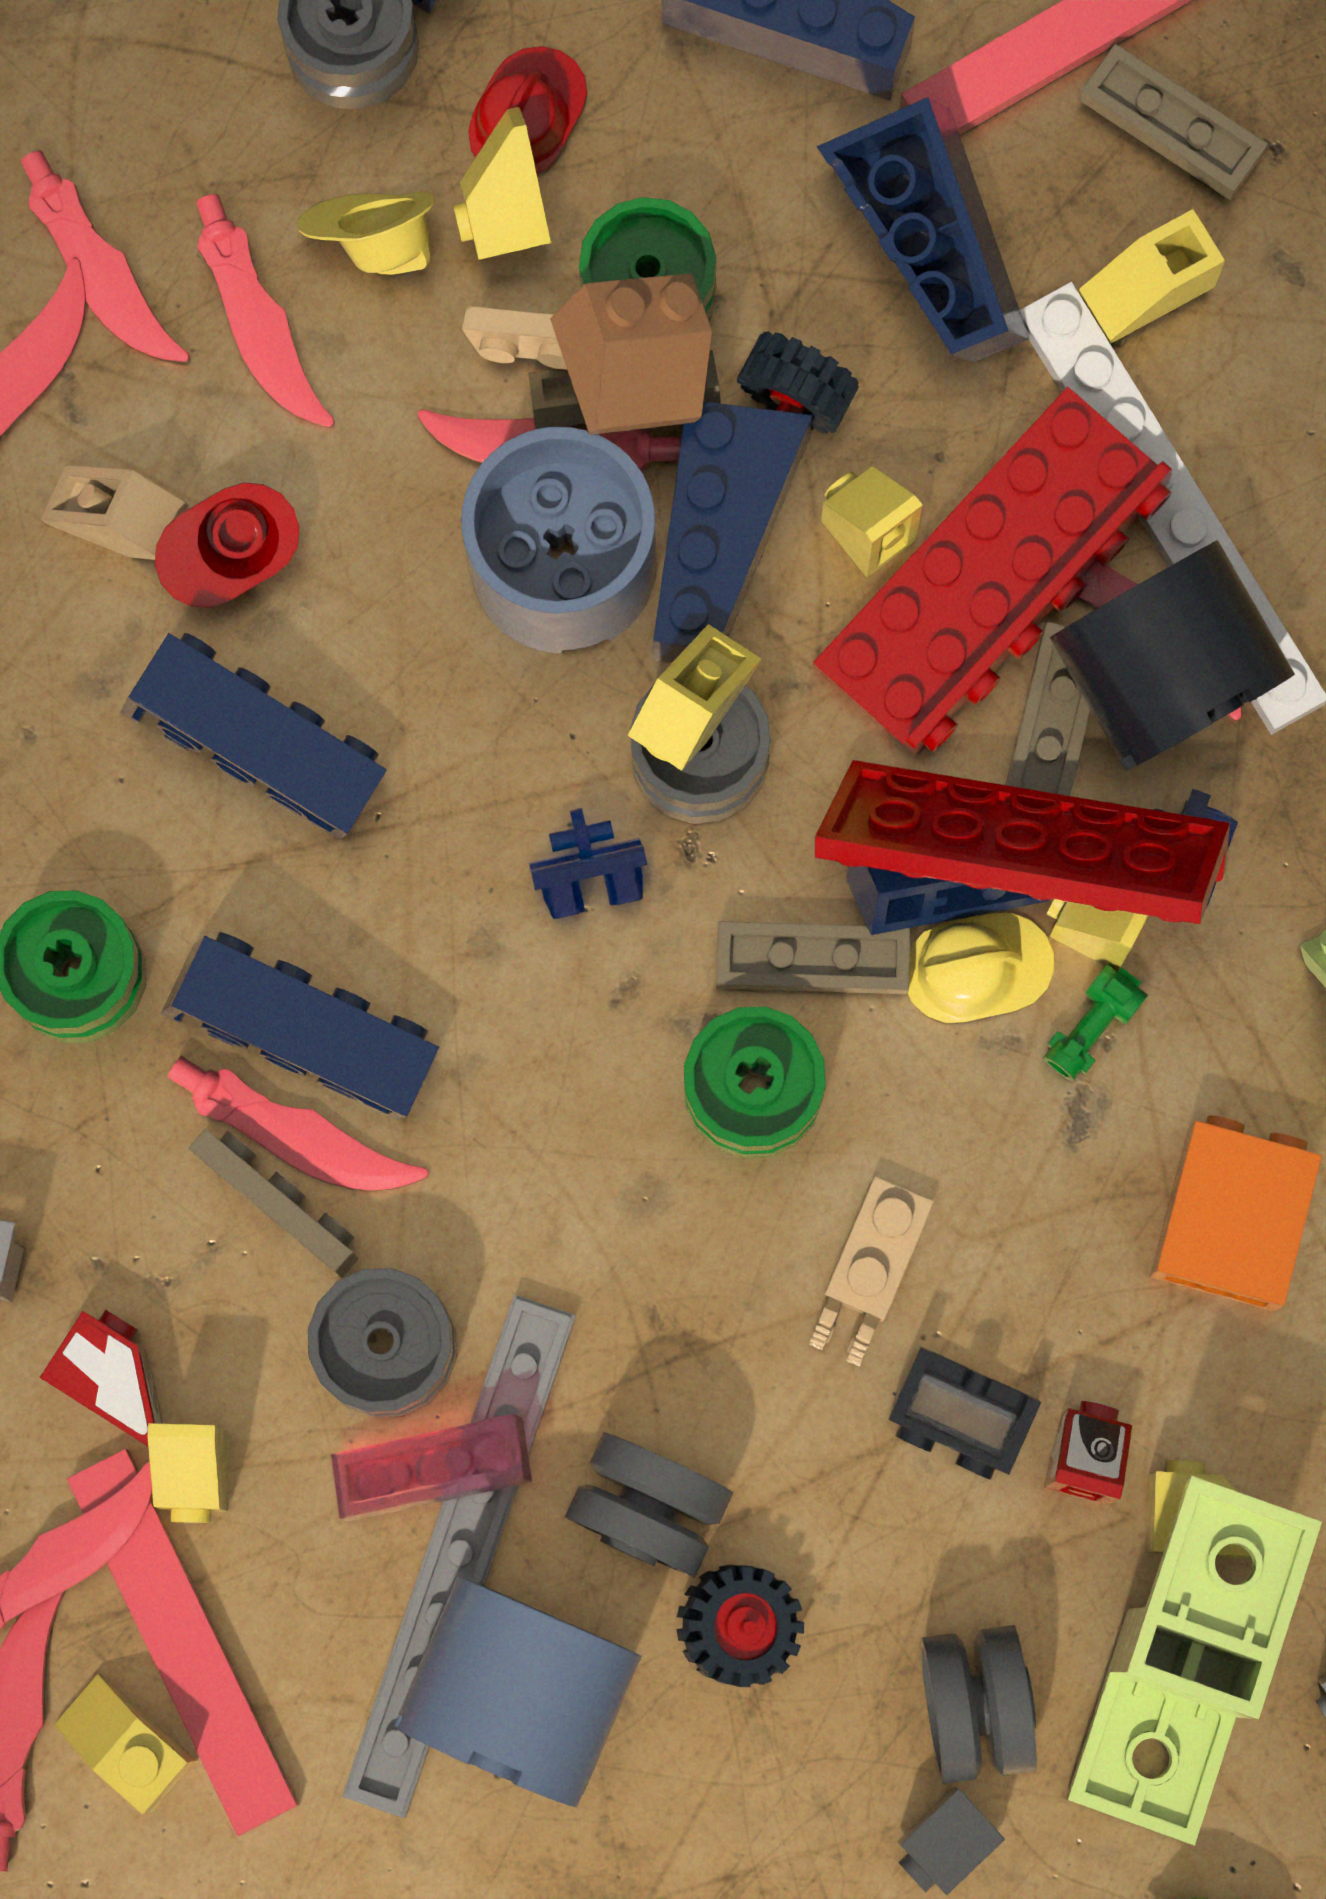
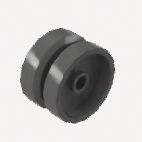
[277,0,419,110]
[630,685,771,824]
[308,1268,457,1418]
[565,1432,733,1578]
[920,1625,1037,1784]

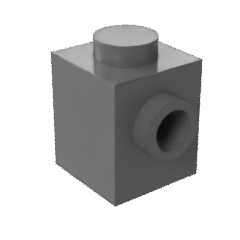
[897,1787,1005,1895]

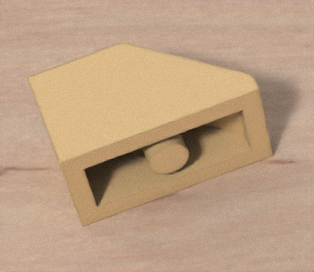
[40,465,189,560]

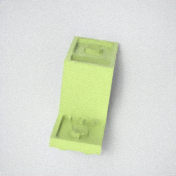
[1066,1476,1322,1846]

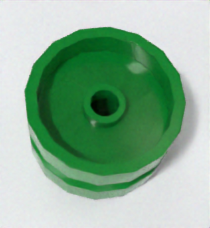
[579,197,717,321]
[0,890,146,1043]
[684,1006,826,1158]

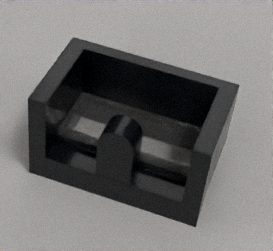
[888,1346,1041,1480]

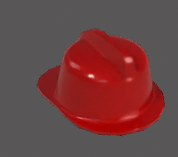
[468,46,587,175]
[154,482,300,608]

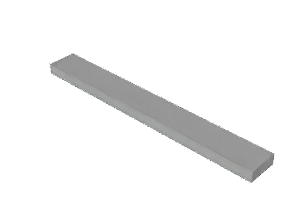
[342,1295,576,1818]

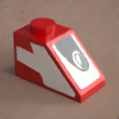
[39,1309,162,1446]
[1044,1401,1132,1505]

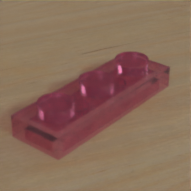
[331,1414,532,1522]

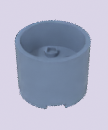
[461,427,657,653]
[395,1576,642,1807]

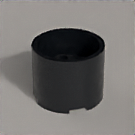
[1049,540,1295,771]

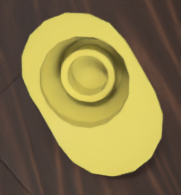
[297,191,435,275]
[908,913,1054,1023]

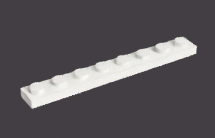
[1020,282,1326,735]

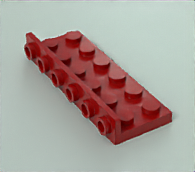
[813,386,1172,758]
[815,760,1230,924]

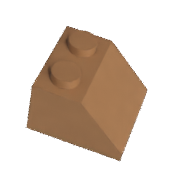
[550,273,712,435]

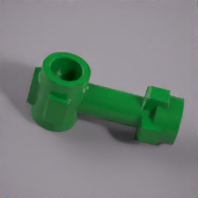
[1043,964,1148,1081]

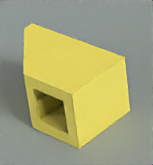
[1078,209,1225,344]

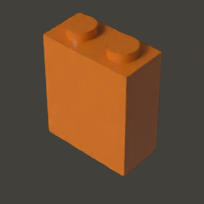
[1150,1115,1322,1312]

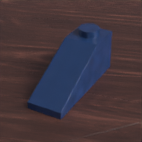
[846,866,1049,935]

